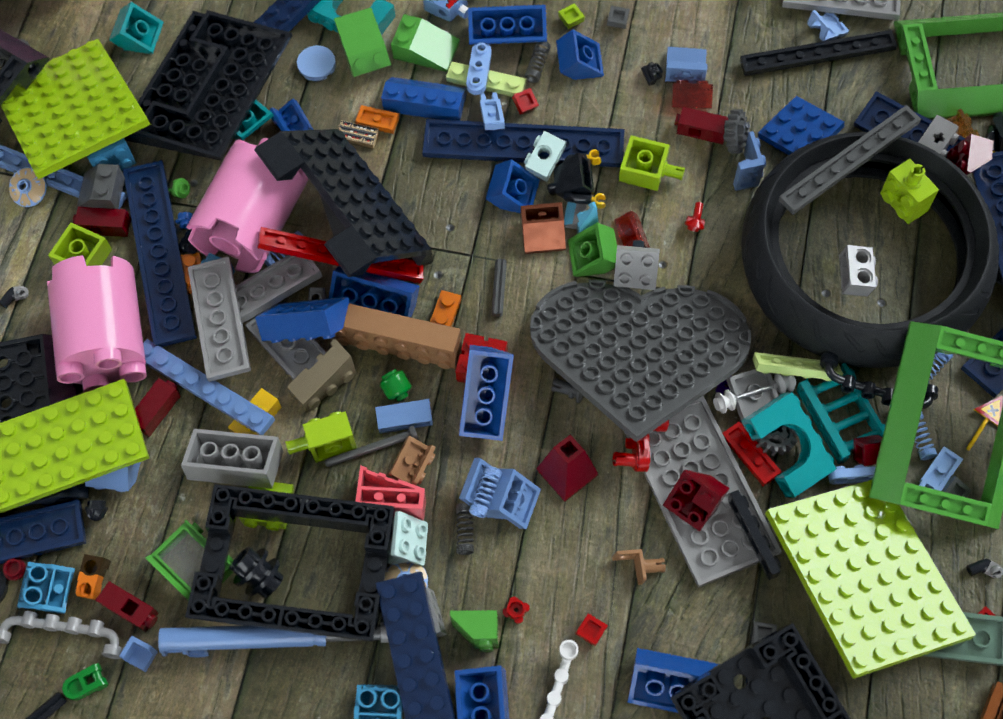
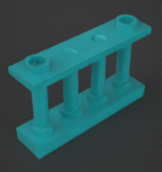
[796,363,885,465]

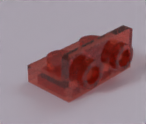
[672,80,713,109]

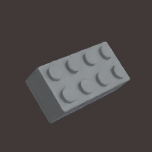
[181,429,284,488]

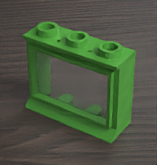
[145,520,233,601]

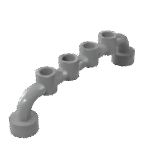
[0,611,123,659]

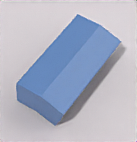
[375,399,433,434]

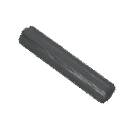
[491,259,507,317]

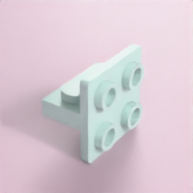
[388,511,428,566]

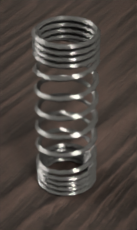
[525,42,551,83]
[456,503,474,555]

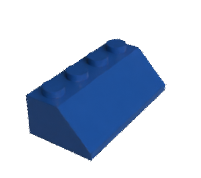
[468,5,547,45]
[381,77,468,121]
[328,266,420,317]
[255,297,349,343]
[459,345,514,441]
[628,648,719,713]
[455,665,509,719]

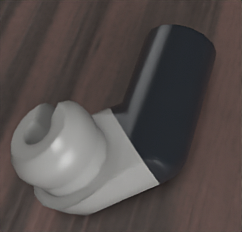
[0,286,29,309]
[966,558,1003,578]

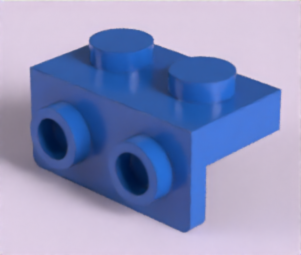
[269,99,313,132]

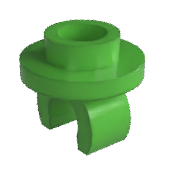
[168,178,190,198]

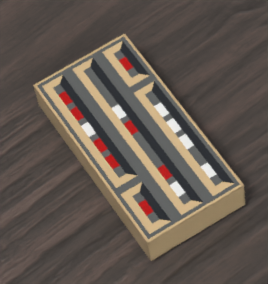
[338,120,380,149]

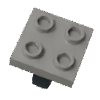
[613,240,660,290]

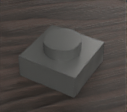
[607,6,630,29]
[942,475,972,497]

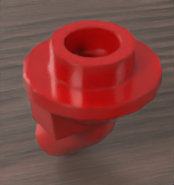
[684,202,705,232]

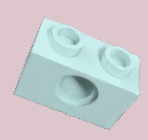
[524,131,566,182]

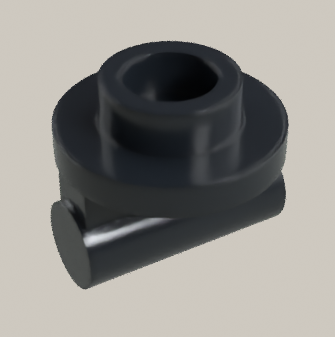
[641,62,663,86]

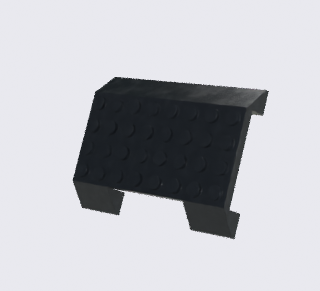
[254,129,433,277]

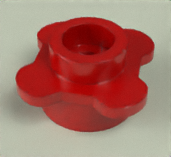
[503,597,530,624]

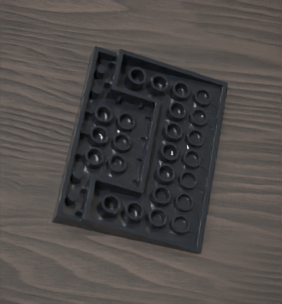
[124,10,292,161]

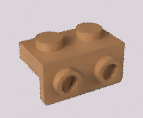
[388,435,436,485]

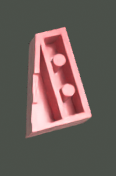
[355,465,426,521]

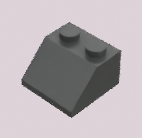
[77,164,125,209]

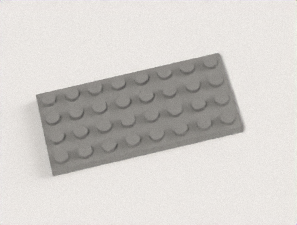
[624,396,782,588]

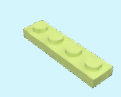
[446,62,526,97]
[752,352,843,381]

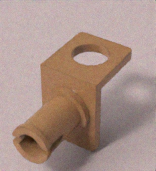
[612,549,666,585]

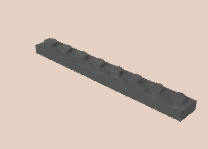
[779,105,921,215]

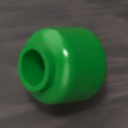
[380,369,412,402]

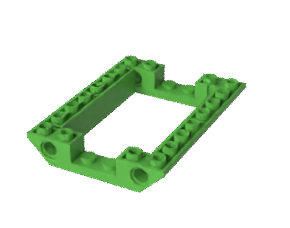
[894,12,1003,120]
[869,321,1003,529]

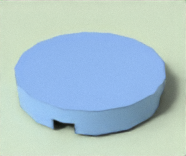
[297,45,336,81]

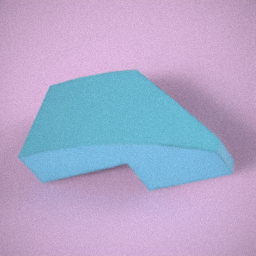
[576,202,599,234]

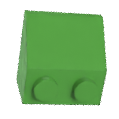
[568,222,617,277]
[450,610,498,652]

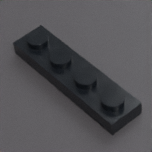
[728,490,781,581]

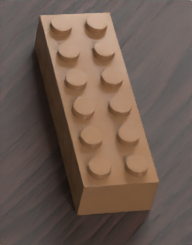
[333,304,462,369]

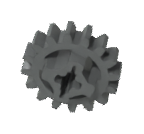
[723,109,750,154]
[751,426,798,456]

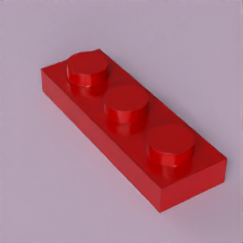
[722,422,782,487]

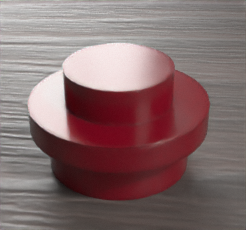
[3,559,26,581]

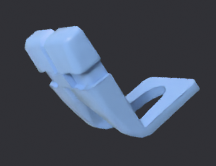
[807,10,849,42]

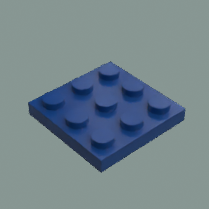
[758,96,844,155]

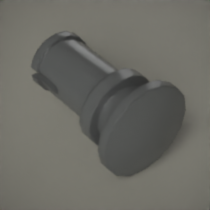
[551,378,584,403]

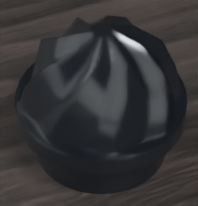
[85,500,108,521]

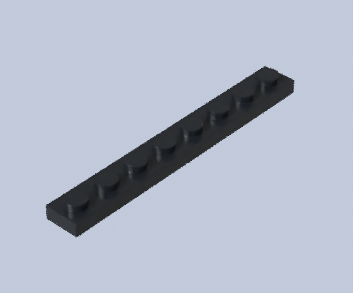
[740,30,897,76]

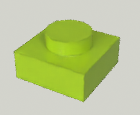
[558,3,585,29]

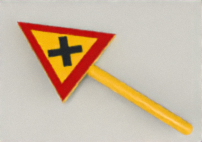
[966,395,1003,451]

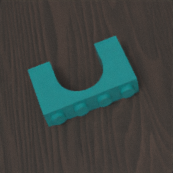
[307,0,396,35]
[741,392,837,497]

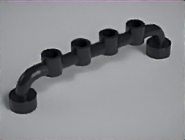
[820,352,939,409]

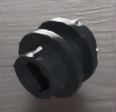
[229,546,284,599]

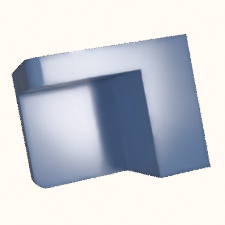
[119,636,158,672]

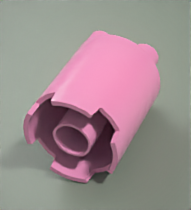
[186,138,308,273]
[47,255,147,393]

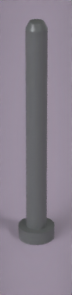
[324,425,419,467]

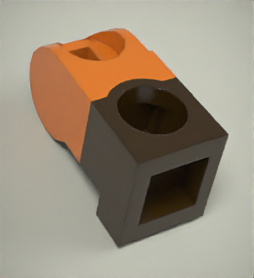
[76,554,111,600]

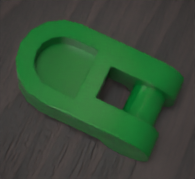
[62,663,109,701]

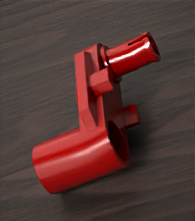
[612,420,669,472]

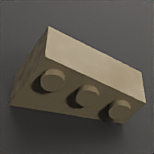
[287,338,356,412]

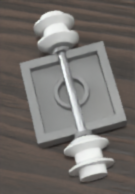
[713,369,796,420]

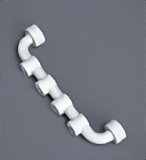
[540,640,579,719]

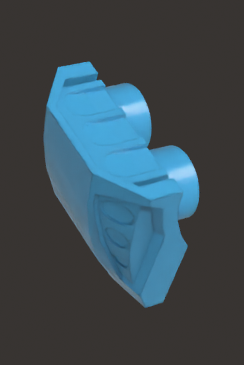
[17,562,75,614]
[354,684,403,719]

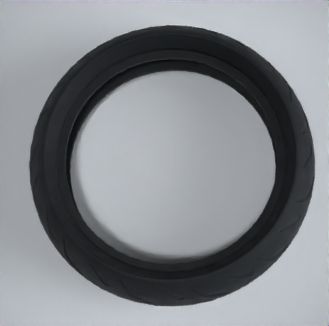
[742,132,999,368]

